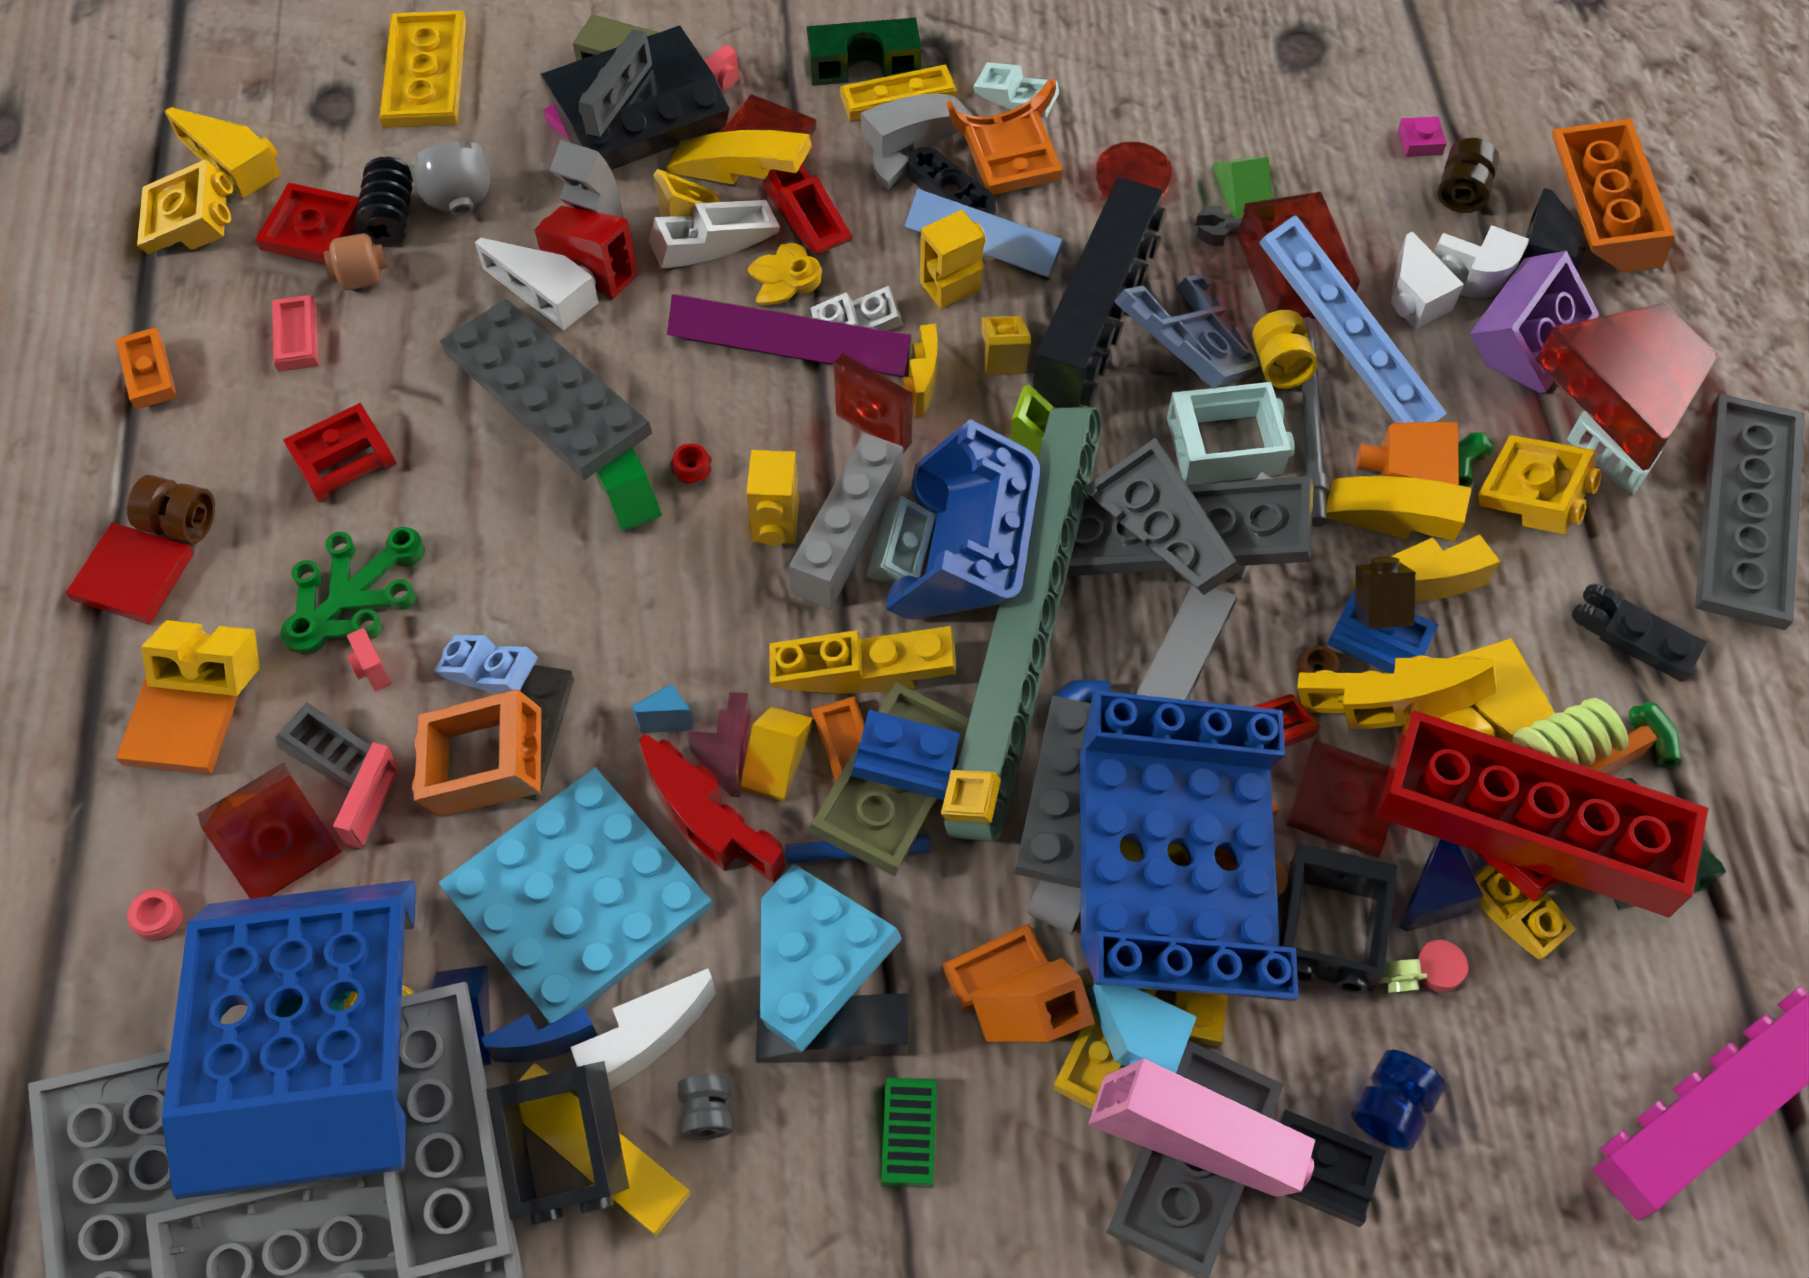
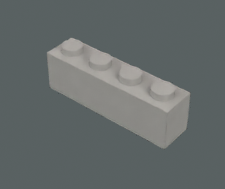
[789,433,903,609]

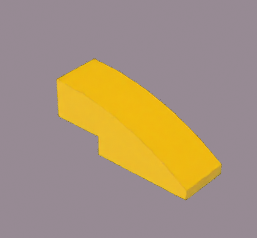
[1326,476,1472,542]
[1349,534,1500,602]

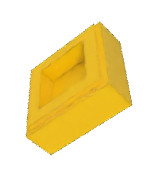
[941,770,1001,824]

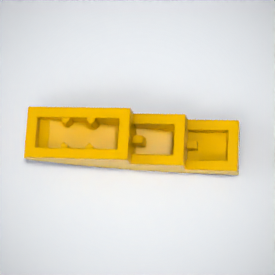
[665,130,812,185]

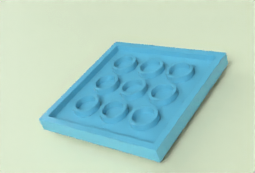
[438,767,713,1024]

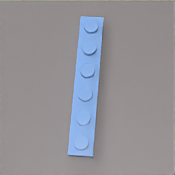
[1259,215,1447,423]

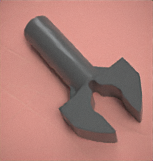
[1195,206,1271,246]

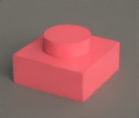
[704,44,739,93]
[346,628,392,692]

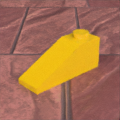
[165,107,281,199]

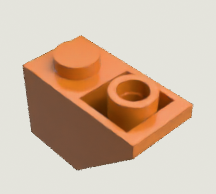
[970,958,1095,1042]

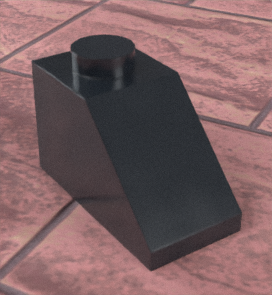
[1517,188,1586,270]

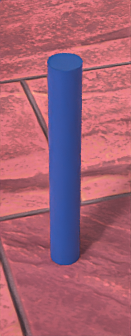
[786,834,930,863]

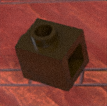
[1355,556,1416,629]

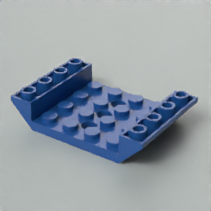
[1080,690,1299,1001]
[162,880,416,1200]

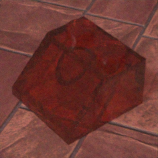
[197,762,341,899]

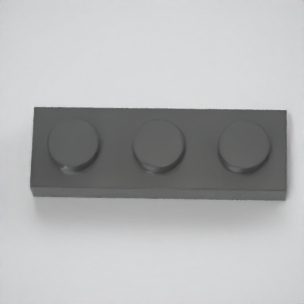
[579,29,652,137]

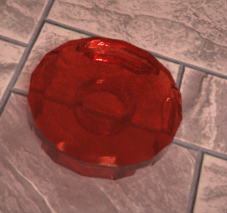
[1095,142,1172,198]

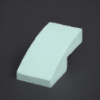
[973,62,1059,117]

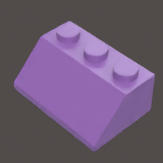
[1470,251,1599,393]

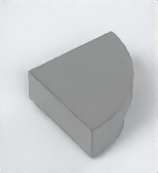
[873,150,908,191]

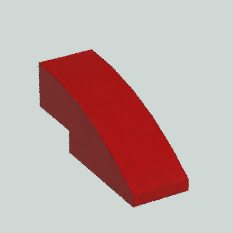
[763,163,853,255]

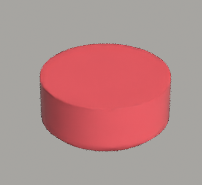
[127,889,183,941]
[1415,940,1468,993]

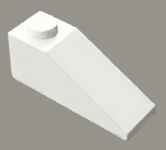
[475,238,599,331]

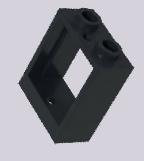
[1279,843,1398,993]
[486,1061,629,1225]

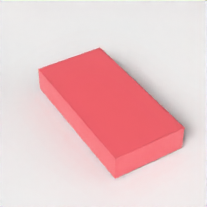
[272,294,319,372]
[333,742,400,849]

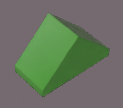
[1213,157,1274,218]

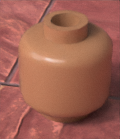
[324,233,388,290]

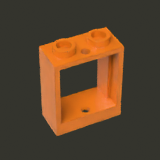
[412,689,541,817]

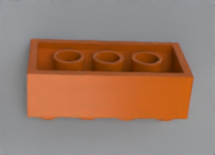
[1552,118,1675,273]

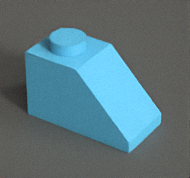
[1087,981,1196,1073]

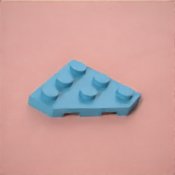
[760,864,902,1052]

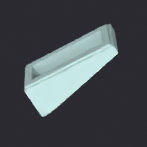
[1567,410,1662,495]

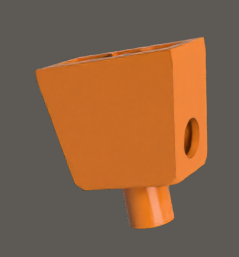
[1355,422,1459,485]

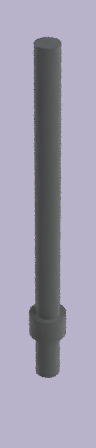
[1302,317,1330,526]

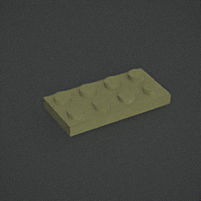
[809,682,969,876]

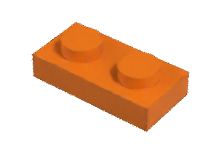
[115,327,178,410]

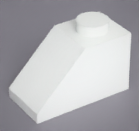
[1390,232,1464,330]

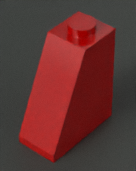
[534,206,638,300]

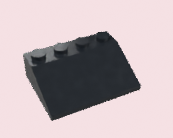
[540,25,730,170]

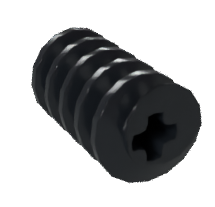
[354,157,413,247]

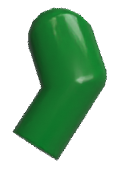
[1629,702,1682,767]

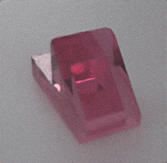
[686,692,751,797]

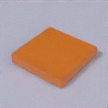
[116,677,239,775]

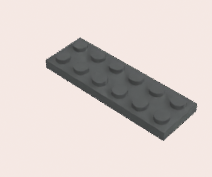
[440,299,653,480]
[1695,394,1805,630]
[1067,476,1314,576]

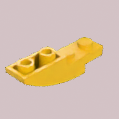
[769,626,957,694]
[1297,655,1497,729]

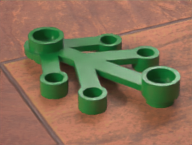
[280,527,425,655]

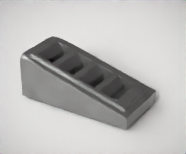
[275,702,371,791]

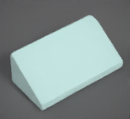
[866,496,937,584]

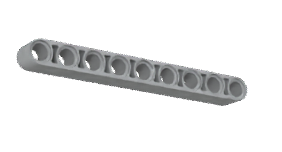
[1027,586,1237,935]

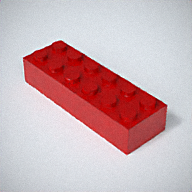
[1376,710,1709,918]

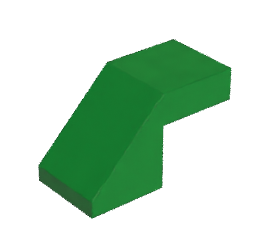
[595,447,662,531]

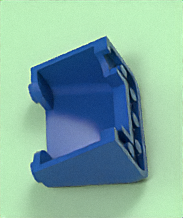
[886,419,1040,620]

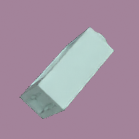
[1167,382,1295,485]

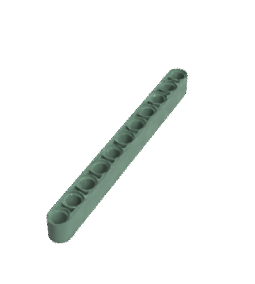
[945,407,1102,842]

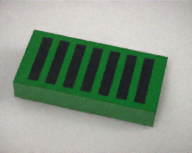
[881,1077,937,1188]

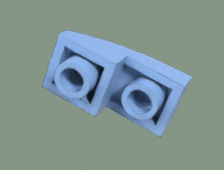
[434,635,538,693]

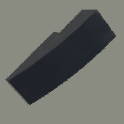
[756,993,908,1063]

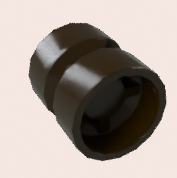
[1437,138,1499,213]

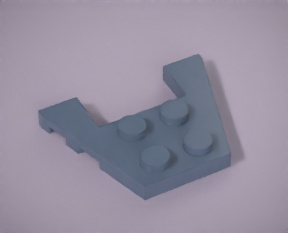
[1114,274,1261,388]

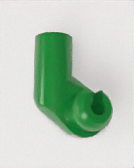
[1458,432,1494,487]

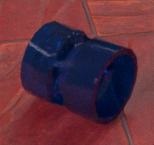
[1351,1049,1446,1151]

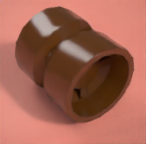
[127,475,215,543]

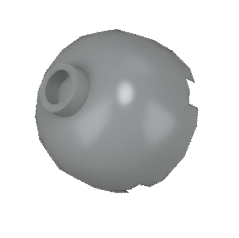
[409,141,492,216]

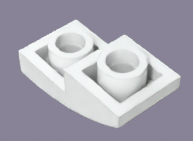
[810,286,903,331]

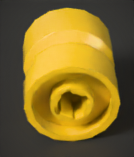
[1252,310,1318,389]

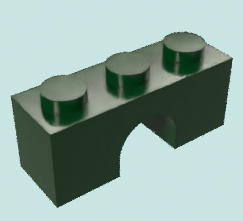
[806,17,922,86]

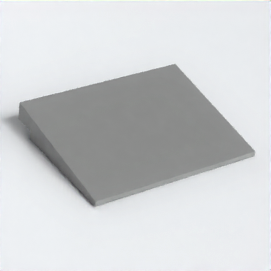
[28,982,524,1278]

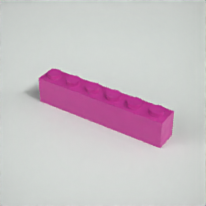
[1592,986,1809,1221]

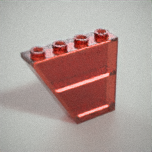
[1536,303,1719,471]

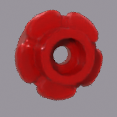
[670,443,712,484]

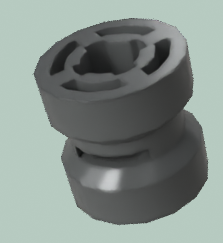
[678,1074,732,1140]

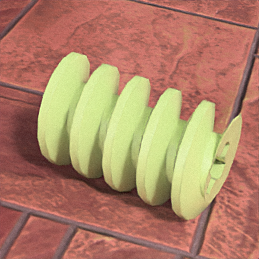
[1512,698,1629,766]

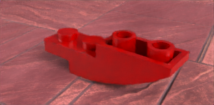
[639,733,785,883]

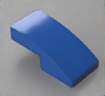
[481,1007,598,1062]

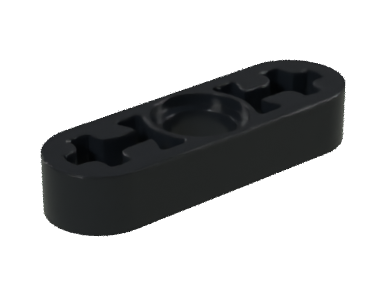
[908,147,996,215]

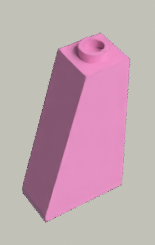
[1088,1058,1315,1197]

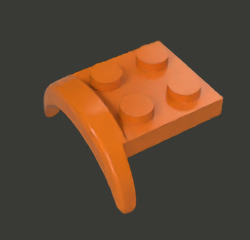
[946,79,1063,195]

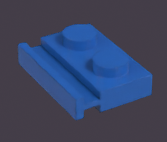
[1327,588,1439,673]
[851,710,960,800]

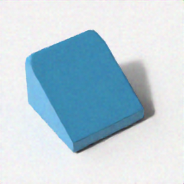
[632,684,694,733]

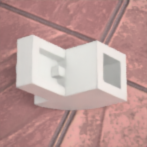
[1434,225,1529,298]

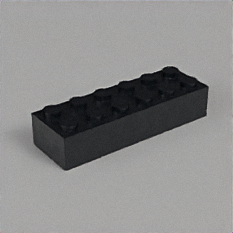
[1033,177,1166,408]

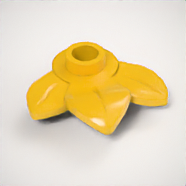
[747,243,822,305]

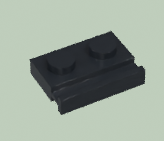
[1279,1109,1386,1227]

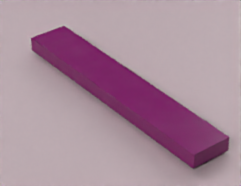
[667,294,913,376]

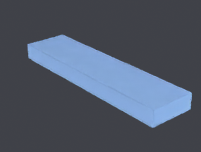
[905,189,1064,279]

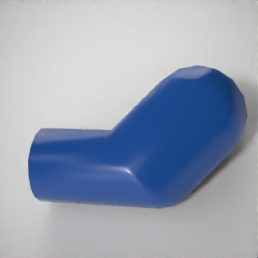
[1049,680,1110,705]

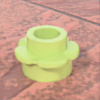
[1379,959,1427,993]

